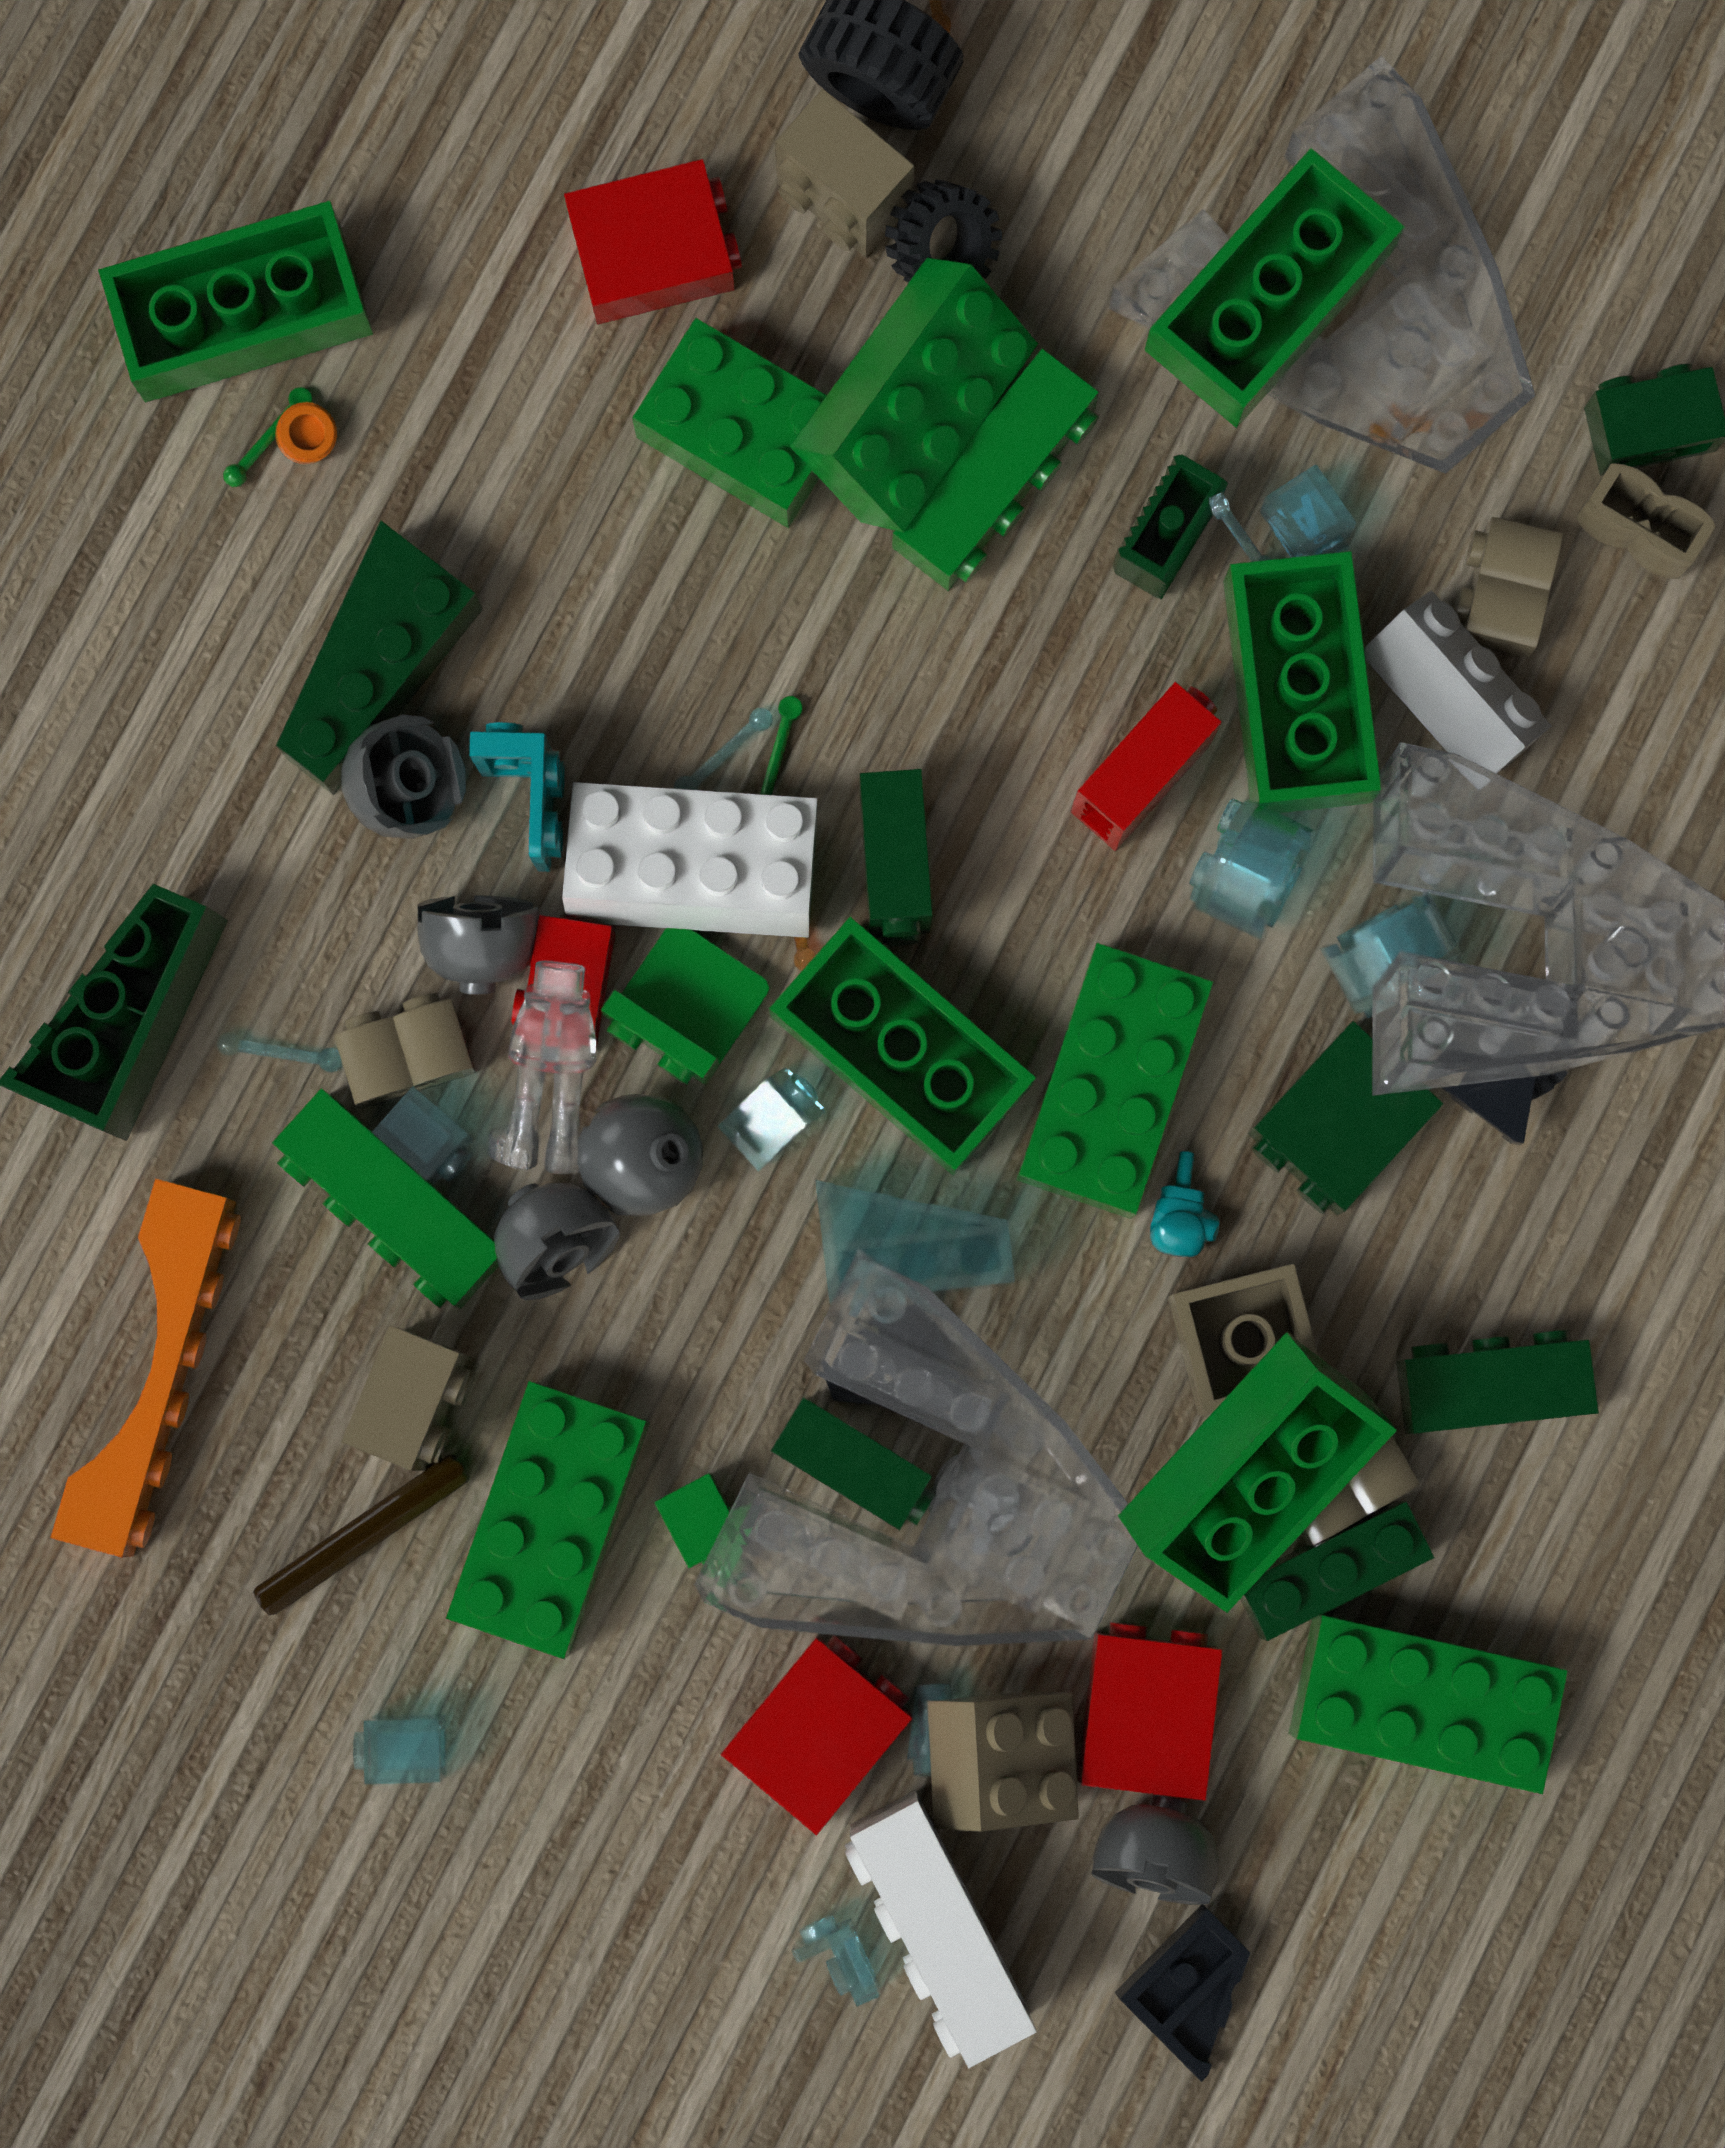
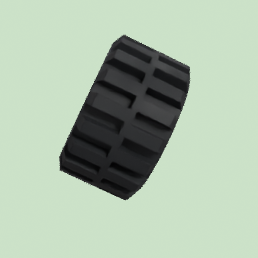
[798,0,964,130]

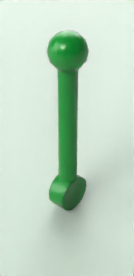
[223,387,313,487]
[759,696,802,795]

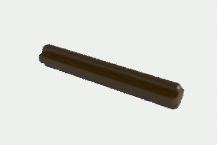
[253,1454,470,1615]

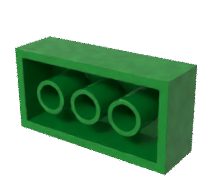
[1144,148,1405,429]
[98,200,373,403]
[790,258,1038,533]
[1223,551,1381,816]
[769,917,1036,1176]
[1016,943,1213,1219]
[1118,1332,1397,1613]
[446,1381,650,1659]
[1288,1615,1568,1795]

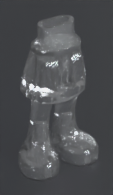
[487,961,596,1174]

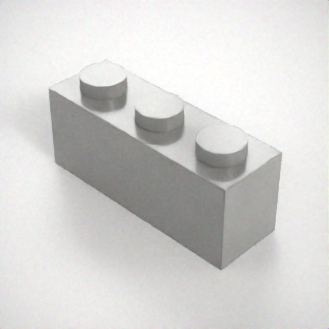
[1364,590,1552,789]

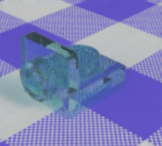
[718,1068,825,1171]
[792,1915,881,2007]

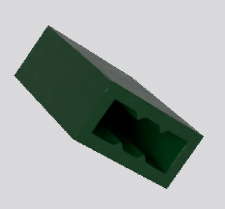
[860,769,932,946]
[1248,1021,1444,1216]
[770,1397,936,1531]

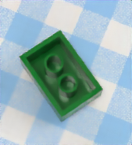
[632,317,827,528]

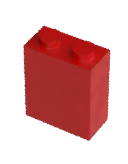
[564,159,742,325]
[1071,682,1222,852]
[1078,1622,1222,1801]
[720,1635,912,1836]

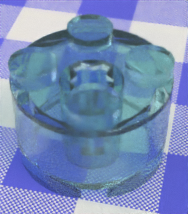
[1189,798,1315,941]
[1320,891,1464,1019]

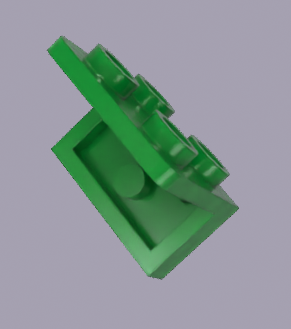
[601,928,769,1086]

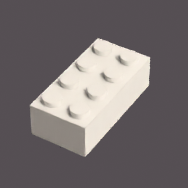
[562,782,817,938]
[845,1790,1037,2069]

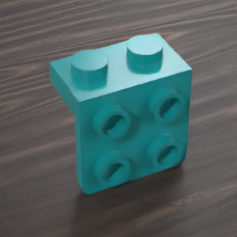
[469,722,565,872]

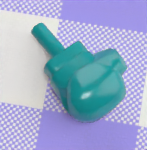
[1149,1151,1220,1257]

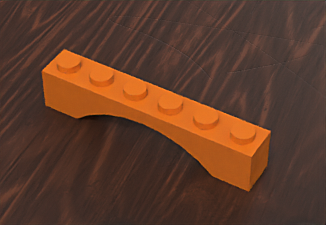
[50,1178,241,1558]

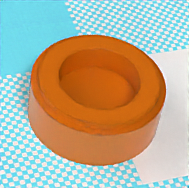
[275,402,337,465]

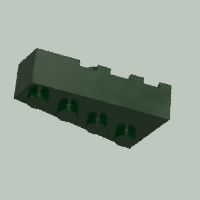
[276,520,483,796]
[0,884,228,1141]

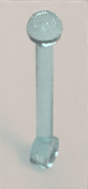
[1209,493,1272,562]
[674,707,773,790]
[217,1032,343,1073]

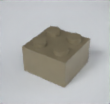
[775,88,914,258]
[1168,1264,1318,1416]
[341,1325,476,1471]
[927,1691,1079,1832]

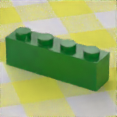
[892,349,1099,591]
[272,1088,499,1309]

